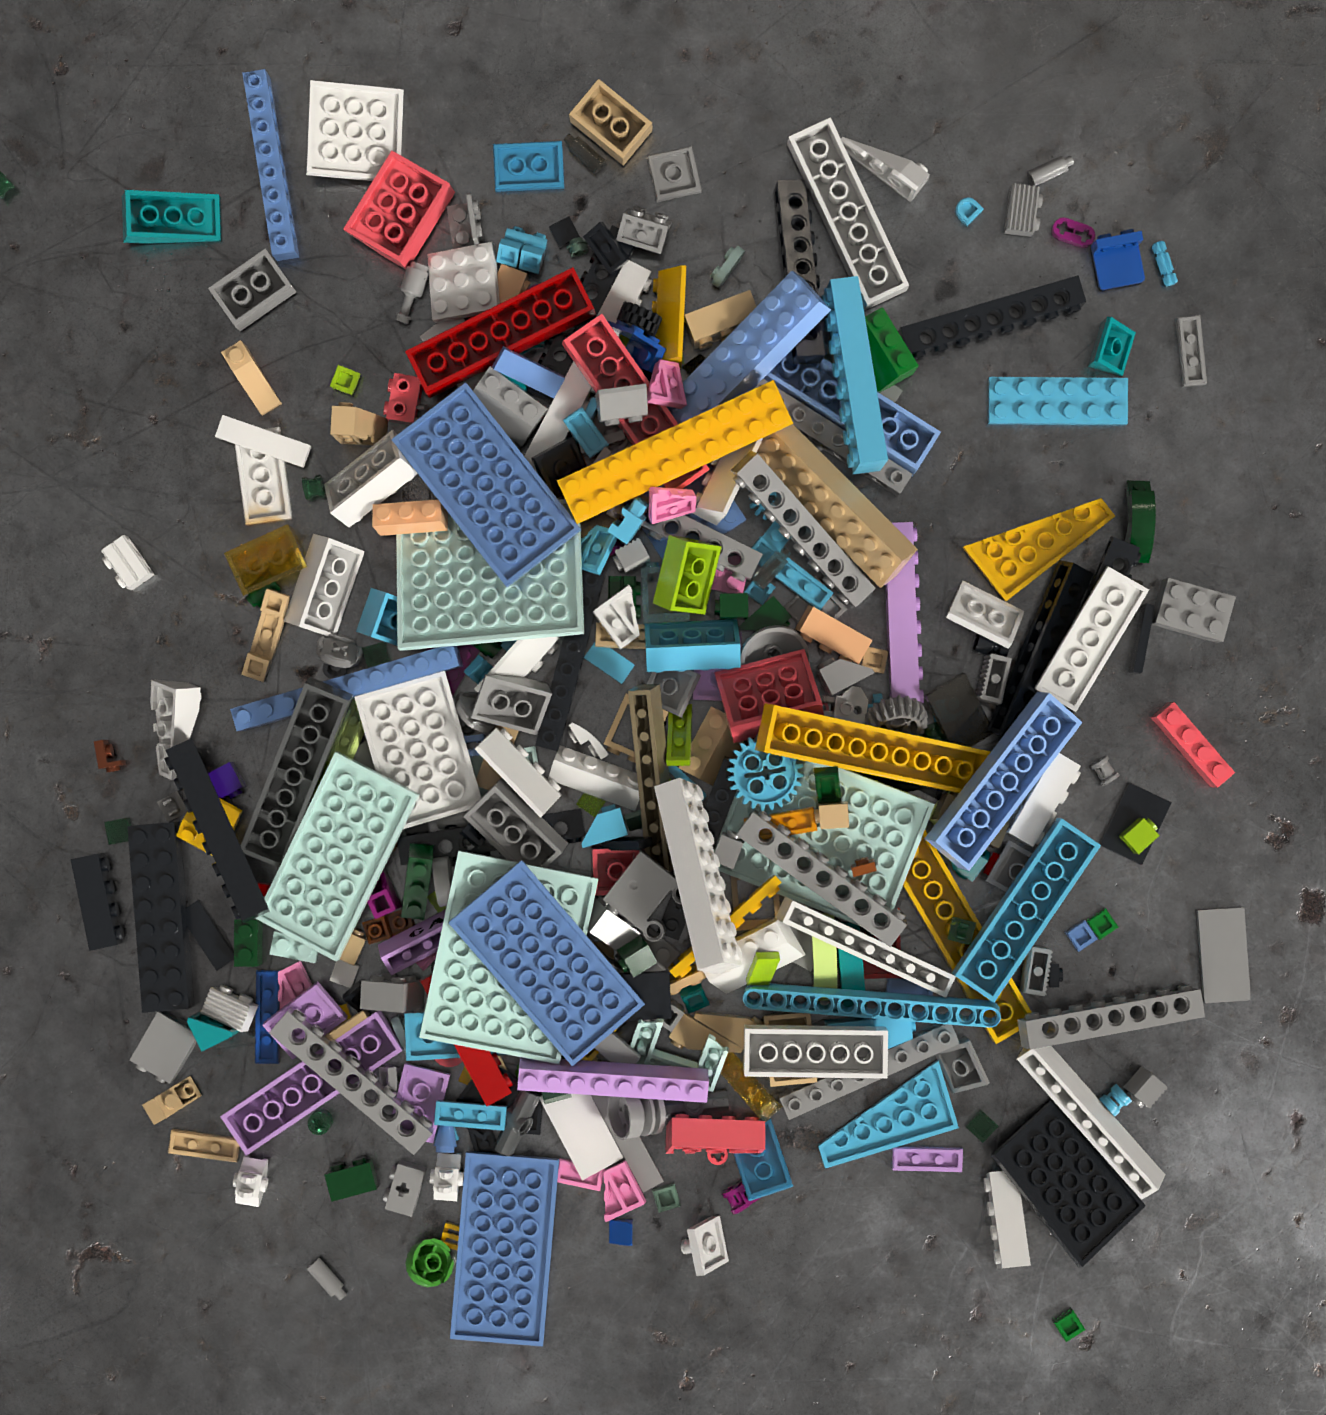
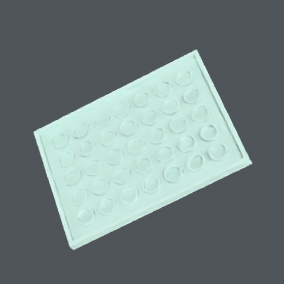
[396,499,584,651]
[714,754,935,927]
[419,850,598,1064]

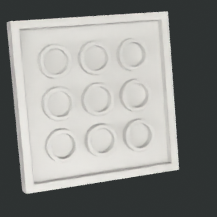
[306,80,404,181]

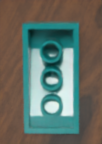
[122,190,221,244]

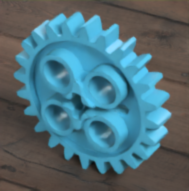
[726,734,804,811]

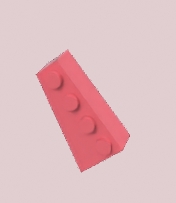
[666,1114,765,1154]

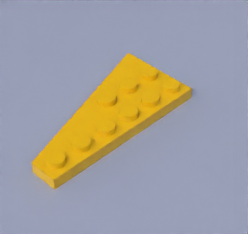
[962,498,1115,602]
[667,875,782,978]

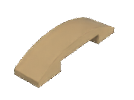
[241,588,290,682]

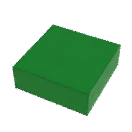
[1085,908,1118,940]
[1052,1308,1086,1342]

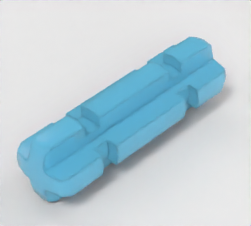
[1152,241,1178,286]

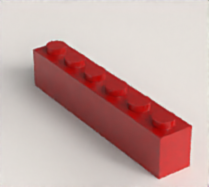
[420,973,513,1107]

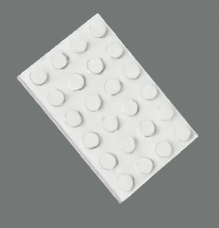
[354,671,482,829]

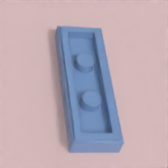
[492,346,565,398]

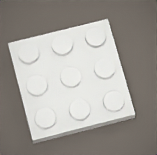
[427,242,500,323]

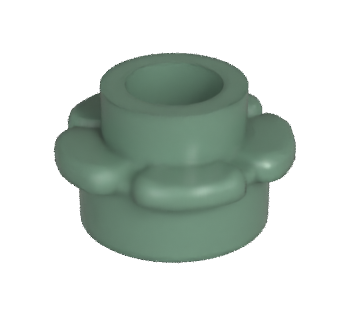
[567,237,589,257]

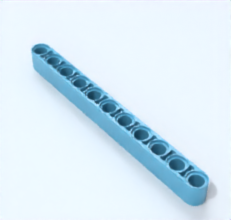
[743,983,1001,1028]

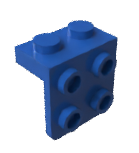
[1091,229,1145,290]

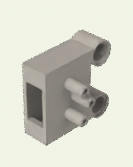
[603,851,682,942]

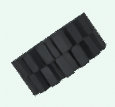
[616,301,662,336]

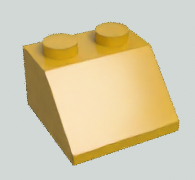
[176,798,243,856]

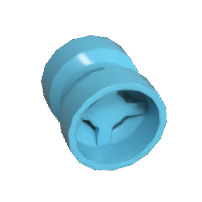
[1099,1084,1132,1117]

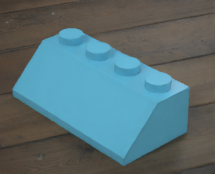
[645,619,741,673]

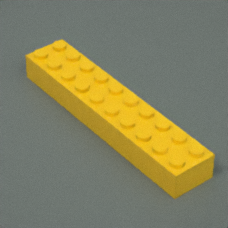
[557,380,793,524]
[755,703,990,793]
[903,830,1032,1044]

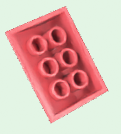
[343,150,455,269]
[714,649,824,743]

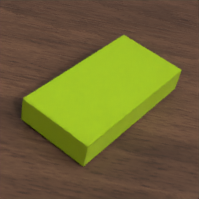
[746,952,780,986]

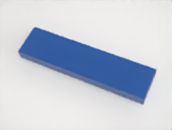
[255,970,280,1064]

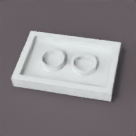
[946,580,1025,649]

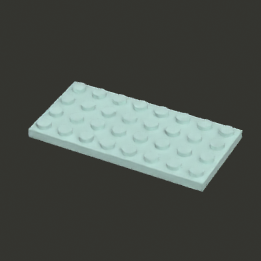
[256,751,420,962]

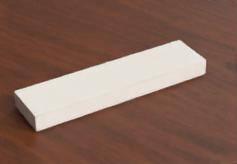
[215,415,311,468]

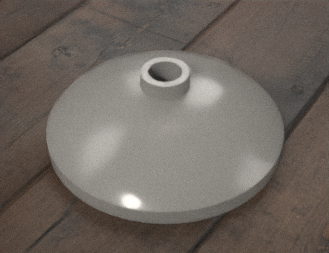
[740,625,809,665]

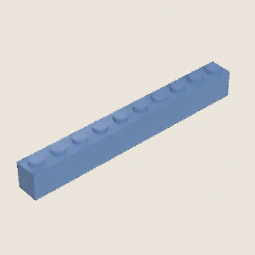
[230,646,463,731]

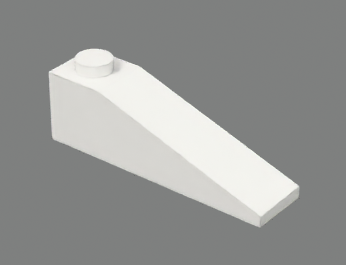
[841,137,930,202]
[150,679,201,780]

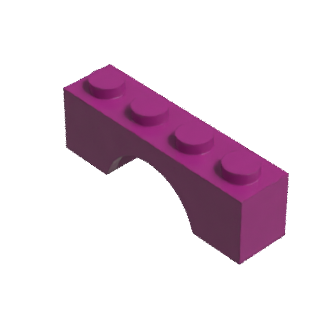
[367,867,402,919]

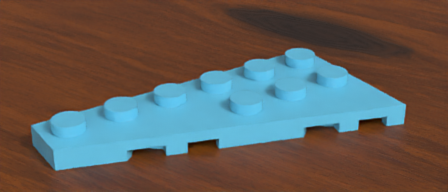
[818,1060,959,1169]

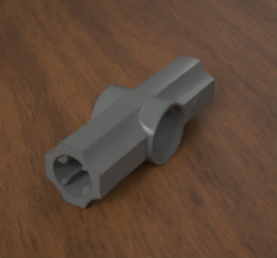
[494,1090,541,1156]
[664,1090,729,1119]

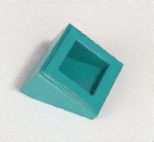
[679,983,710,1014]

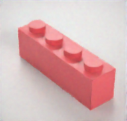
[1150,702,1235,788]

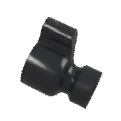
[973,633,1010,657]

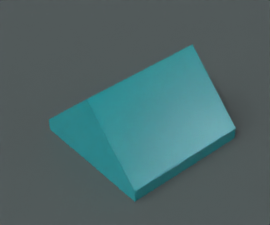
[1088,316,1136,376]
[187,1012,239,1052]

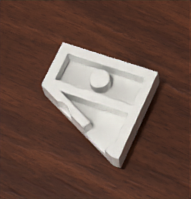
[593,585,640,650]

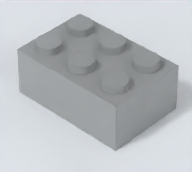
[208,248,296,331]
[1151,578,1236,643]

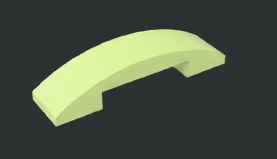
[811,913,837,1001]

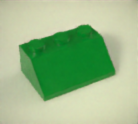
[865,307,919,393]

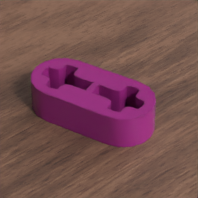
[1051,217,1096,248]

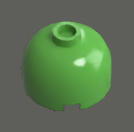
[405,1238,454,1287]

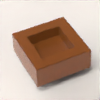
[851,857,877,877]

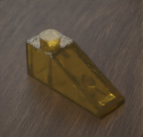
[720,1052,783,1122]

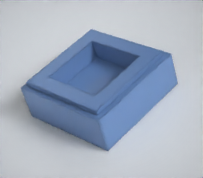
[1064,919,1097,952]

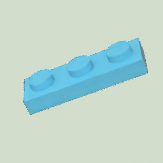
[434,1100,507,1131]

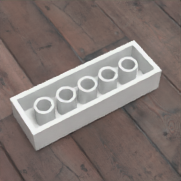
[743,1025,888,1078]

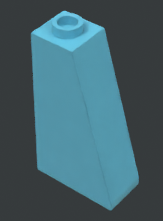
[824,1017,916,1049]

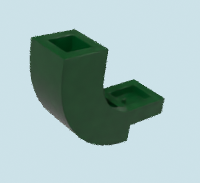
[1125,480,1156,563]

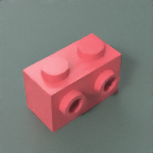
[383,373,423,425]

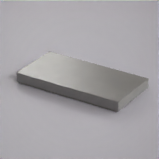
[1196,907,1251,1003]

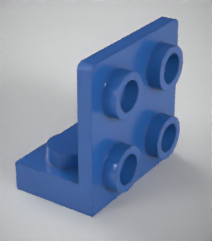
[607,320,666,373]

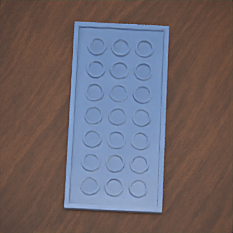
[391,382,581,587]
[448,859,645,1066]
[450,1151,559,1346]

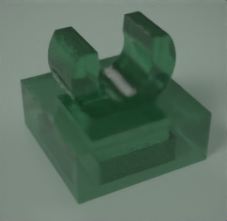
[947,916,976,945]

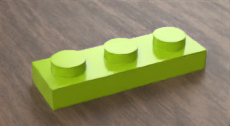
[666,704,693,766]

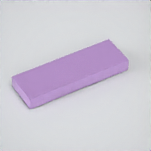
[892,1146,963,1172]

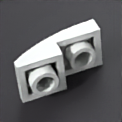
[568,723,609,760]

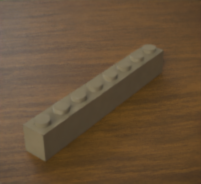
[628,684,673,872]

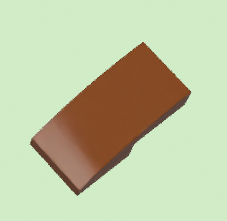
[362,909,415,945]

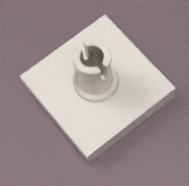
[681,1215,729,1276]

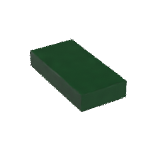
[814,766,841,804]

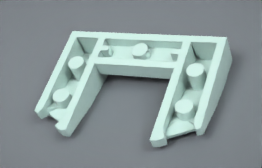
[630,1019,729,1092]

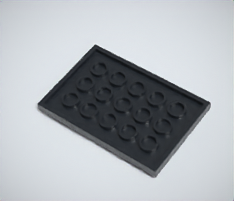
[991,1099,1146,1267]

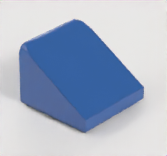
[609,1219,633,1246]

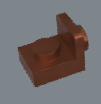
[94,740,126,773]

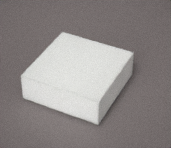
[329,959,360,988]

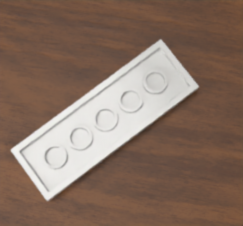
[1035,566,1149,712]

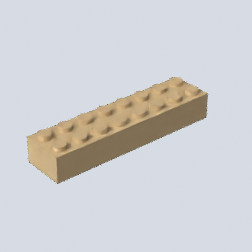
[756,424,918,588]

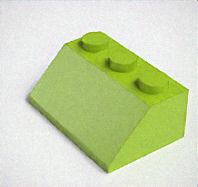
[653,535,721,614]

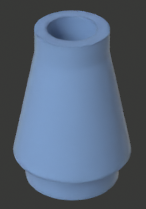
[434,1125,457,1153]

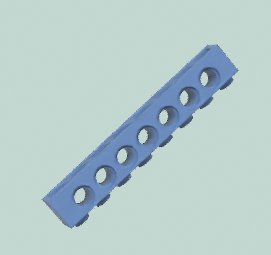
[242,69,299,261]

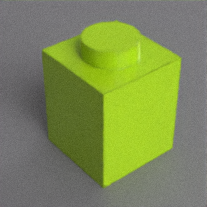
[1119,817,1160,854]

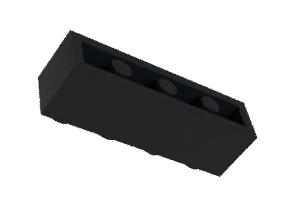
[70,853,124,951]

